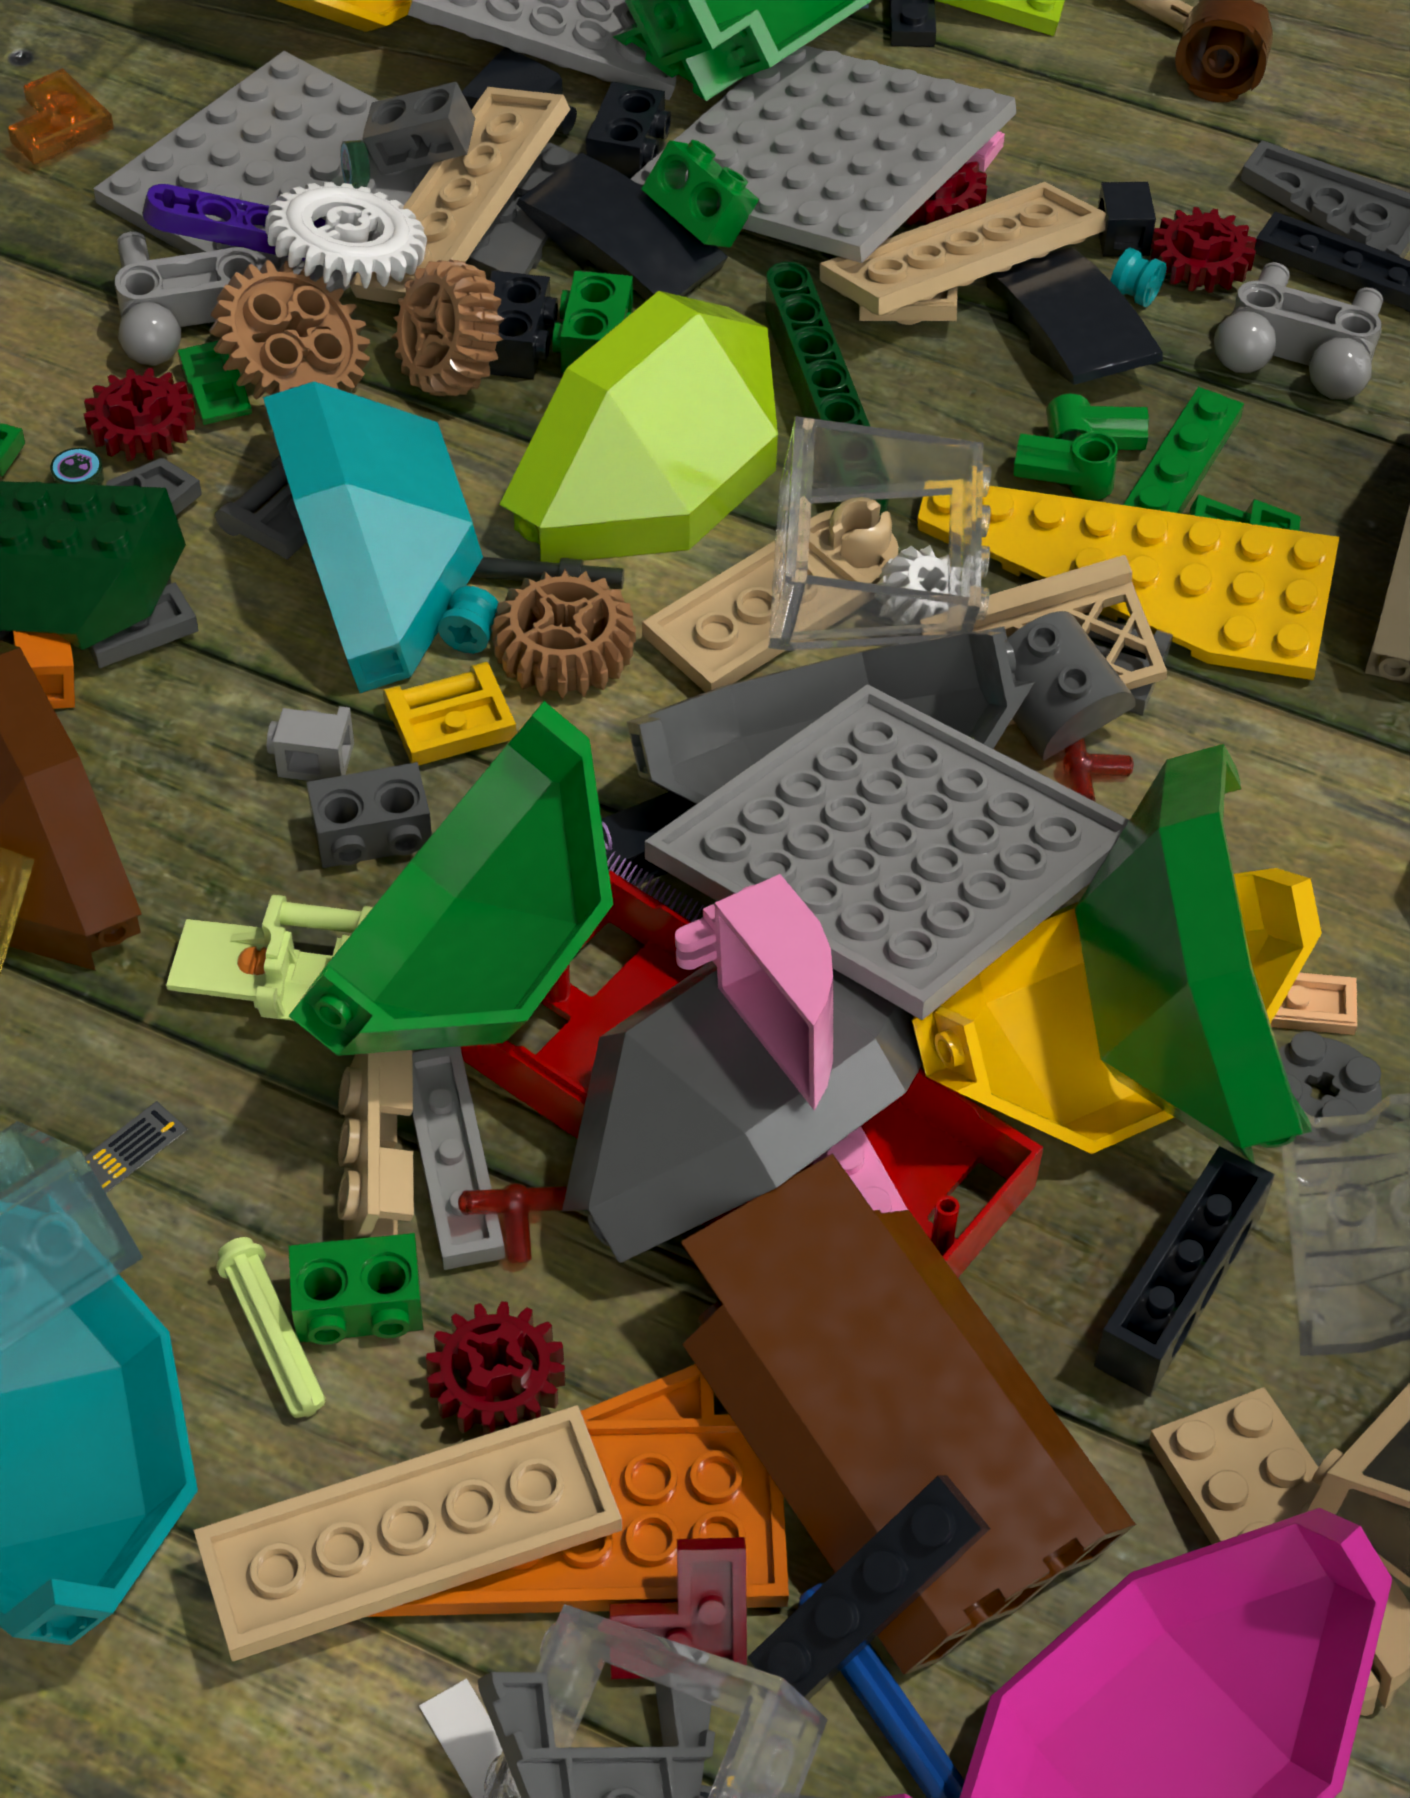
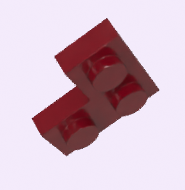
[610,1537,747,1679]

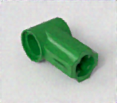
[1046,393,1149,450]
[1014,432,1118,500]

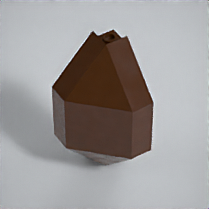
[0,640,142,971]

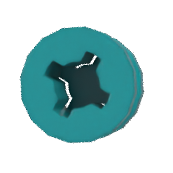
[1110,248,1167,307]
[437,586,499,654]

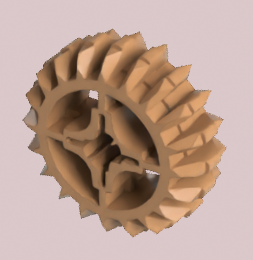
[392,259,504,397]
[491,569,636,700]

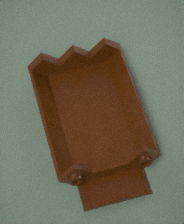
[681,1154,1136,1675]

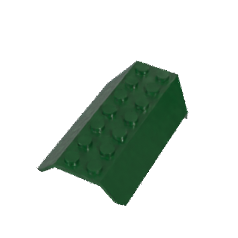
[0,481,186,650]

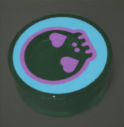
[340,140,370,189]
[50,447,104,485]

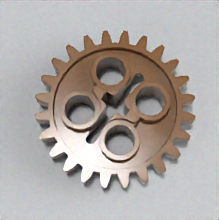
[210,260,370,400]

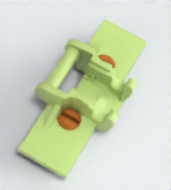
[166,894,373,1021]

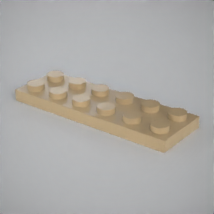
[349,87,570,304]
[820,182,1106,316]
[194,1405,622,1662]

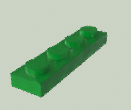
[1123,386,1244,514]

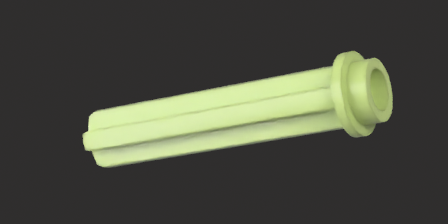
[216,1237,325,1418]

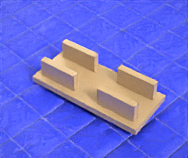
[337,1050,414,1240]

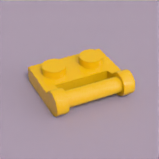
[383,661,517,766]

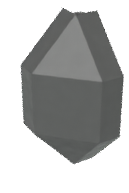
[627,626,1035,806]
[562,961,923,1264]

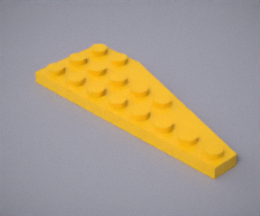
[917,476,1339,680]

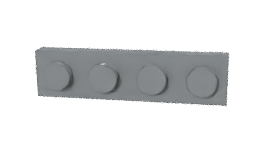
[412,1046,505,1270]

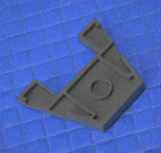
[478,1672,722,1798]

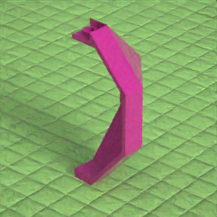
[960,1508,1392,1798]

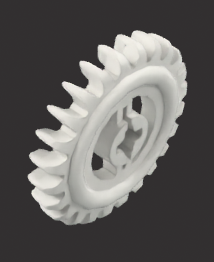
[265,182,427,289]

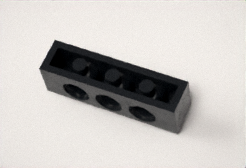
[1094,1146,1275,1397]

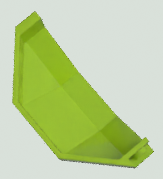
[499,291,778,563]

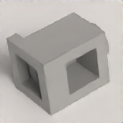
[267,706,354,781]

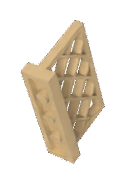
[920,555,1167,726]

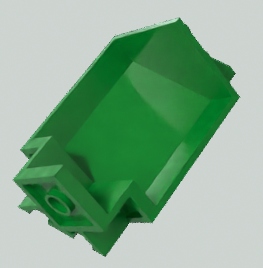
[613,0,872,101]

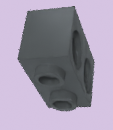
[362,81,475,175]
[306,762,432,868]

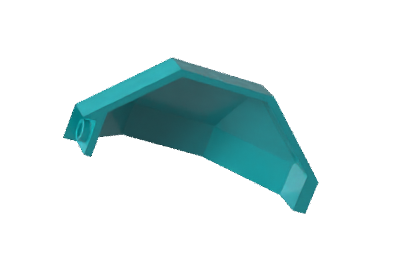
[263,381,483,693]
[0,1192,198,1645]

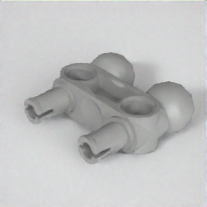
[114,219,262,366]
[1214,262,1383,400]

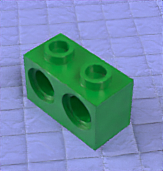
[641,140,760,248]
[552,271,633,374]
[288,1233,424,1345]

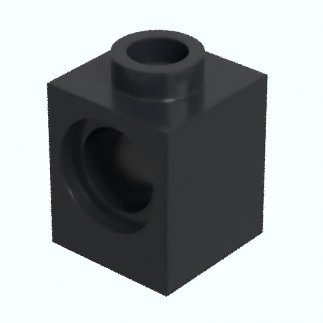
[1097,182,1156,257]

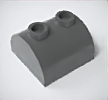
[1007,611,1136,761]

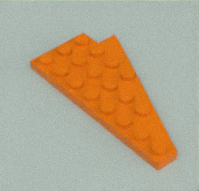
[367,1364,789,1617]

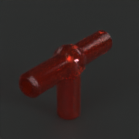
[1063,738,1134,802]
[458,1183,567,1263]

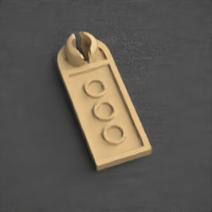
[642,497,898,692]
[1149,1387,1410,1716]

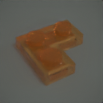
[7,68,114,165]

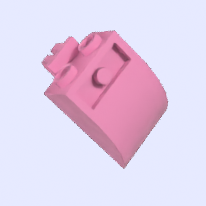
[675,874,833,1111]

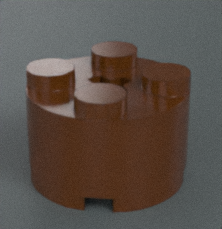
[1175,0,1273,102]

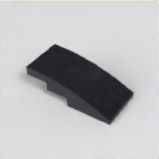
[516,153,728,301]
[986,247,1163,385]

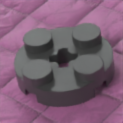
[1278,1031,1382,1149]

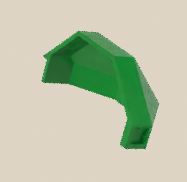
[289,701,613,1056]
[1075,744,1312,1164]

